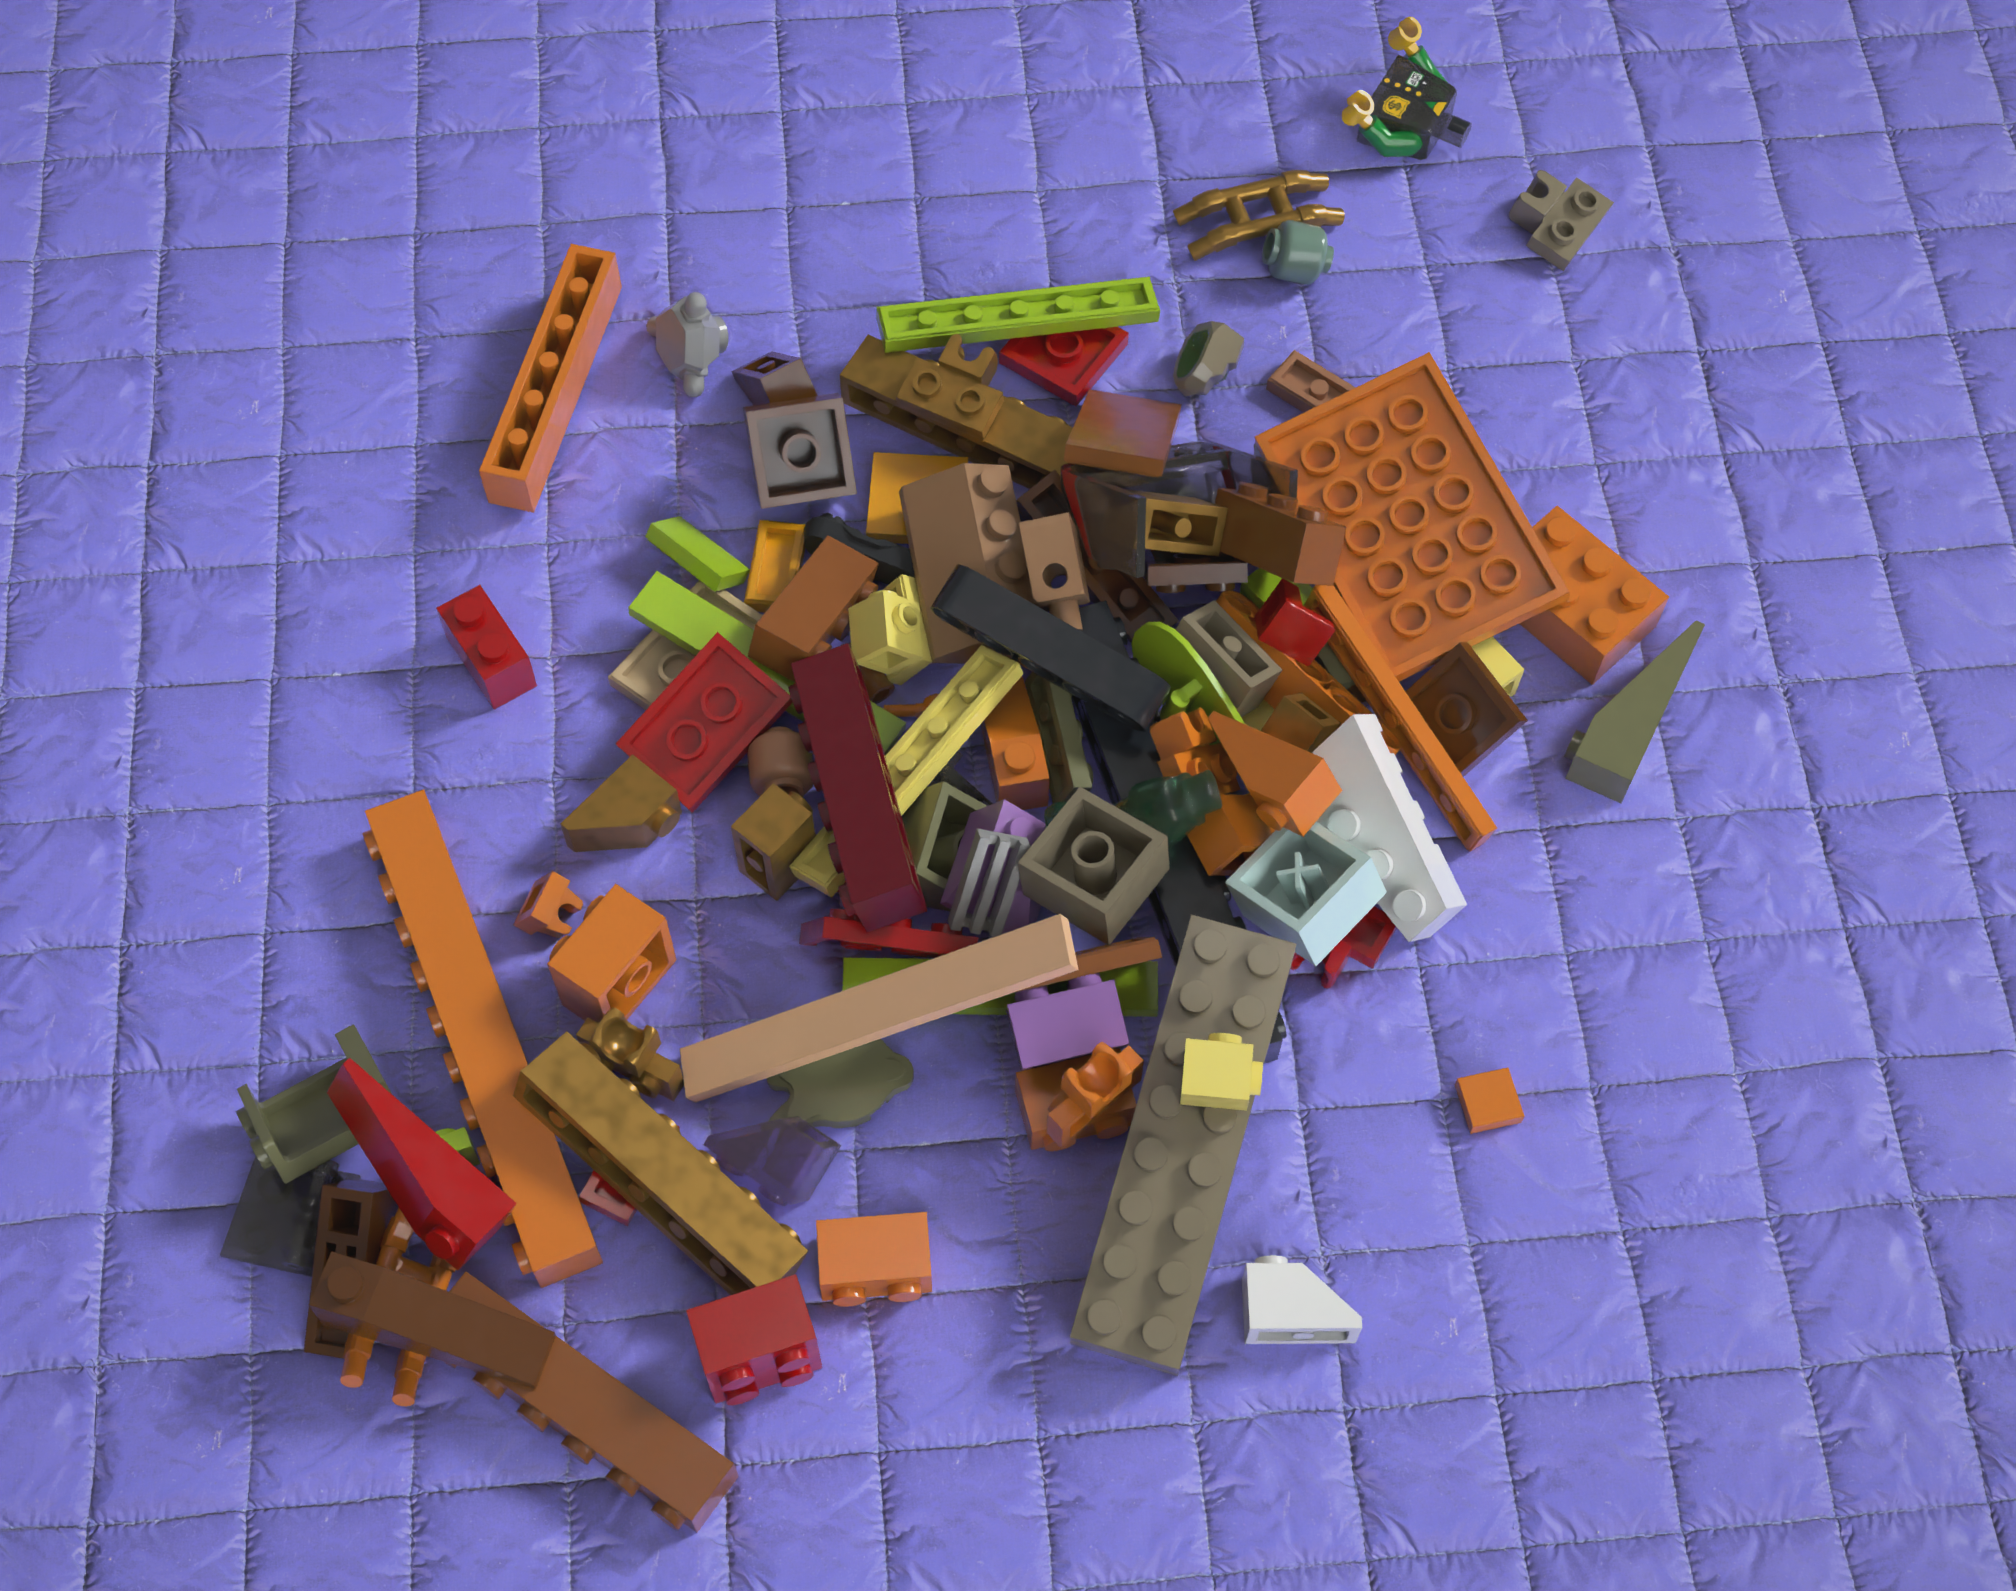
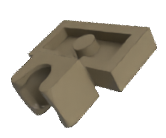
[1509,170,1614,271]

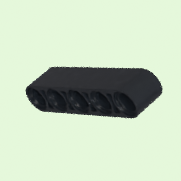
[930,564,1171,732]

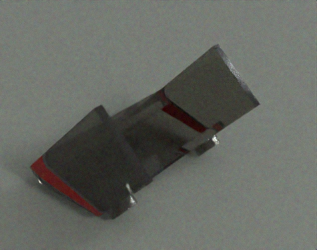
[1060,442,1298,578]

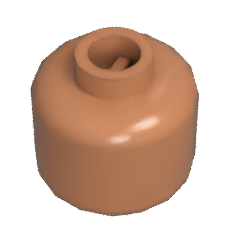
[747,726,814,797]

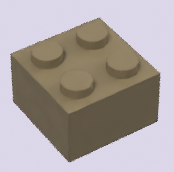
[1018,787,1170,945]

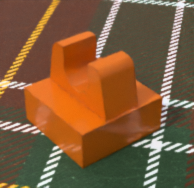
[513,871,583,938]

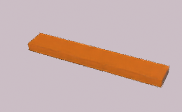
[1304,585,1497,852]

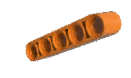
[1216,590,1402,755]

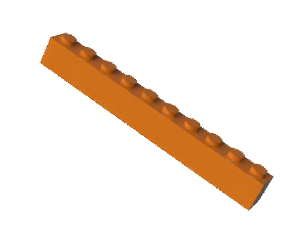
[362,789,603,1288]

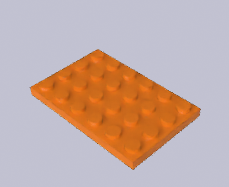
[1254,352,1570,681]

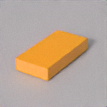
[744,520,806,613]

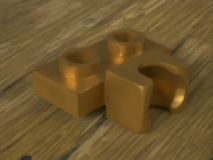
[896,334,1004,440]
[576,1007,684,1101]

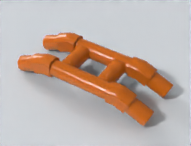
[340,1207,456,1407]

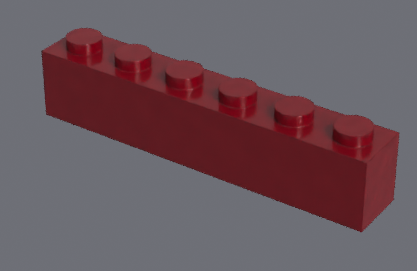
[788,643,927,932]

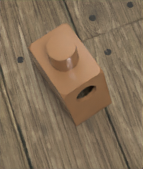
[1019,512,1090,631]

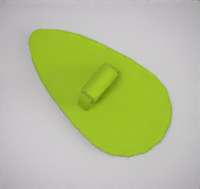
[1131,622,1244,752]

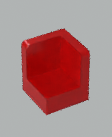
[1255,578,1335,667]

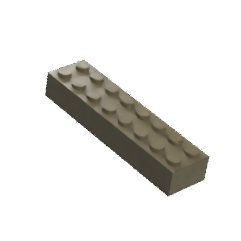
[1070,914,1297,1376]

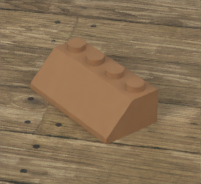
[899,463,1036,664]

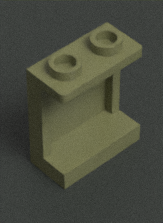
[235,1024,392,1184]

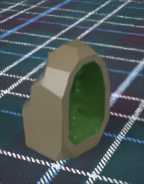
[1173,321,1244,397]

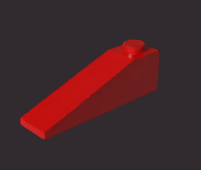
[326,1058,517,1271]

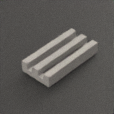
[947,829,1031,937]

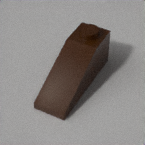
[304,1178,398,1359]

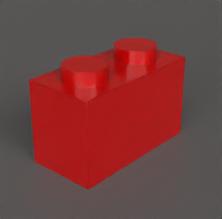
[436,585,537,710]

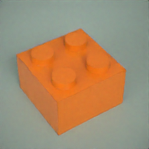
[547,884,677,1023]

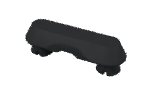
[804,513,915,584]

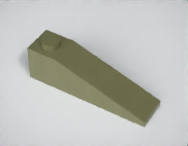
[1564,620,1705,803]

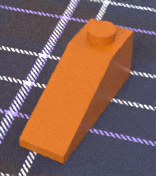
[981,676,1050,810]
[1207,711,1342,837]

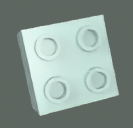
[1225,822,1387,966]

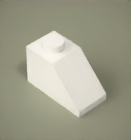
[1242,1255,1362,1344]

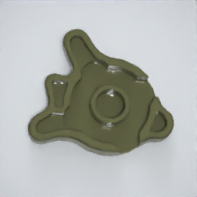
[766,1039,914,1145]

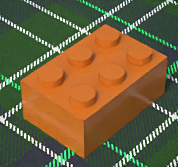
[1519,505,1669,685]

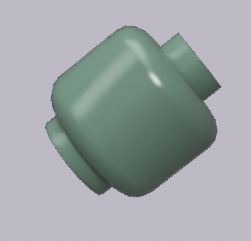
[1262,220,1334,285]

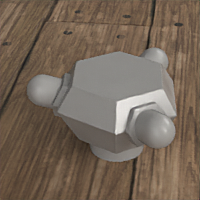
[646,292,728,397]

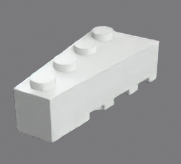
[1312,714,1467,942]

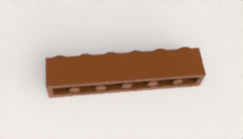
[443,1271,739,1533]

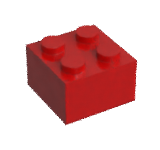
[686,1274,822,1405]

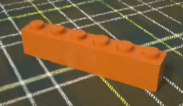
[479,244,622,513]

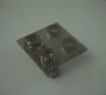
[220,1156,361,1277]

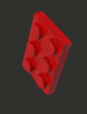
[615,632,793,813]

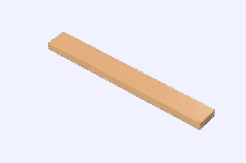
[680,914,1078,1103]

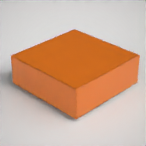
[1455,1067,1525,1134]

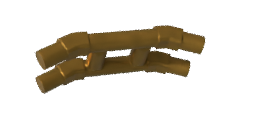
[1173,170,1345,261]

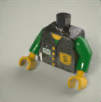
[1341,17,1472,160]

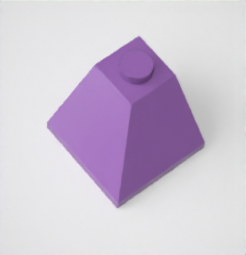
[940,799,1047,934]

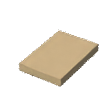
[608,580,763,710]

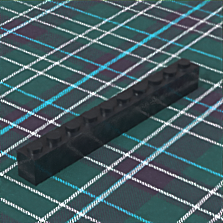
[1071,600,1287,1064]

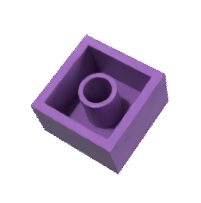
[1006,973,1130,1071]

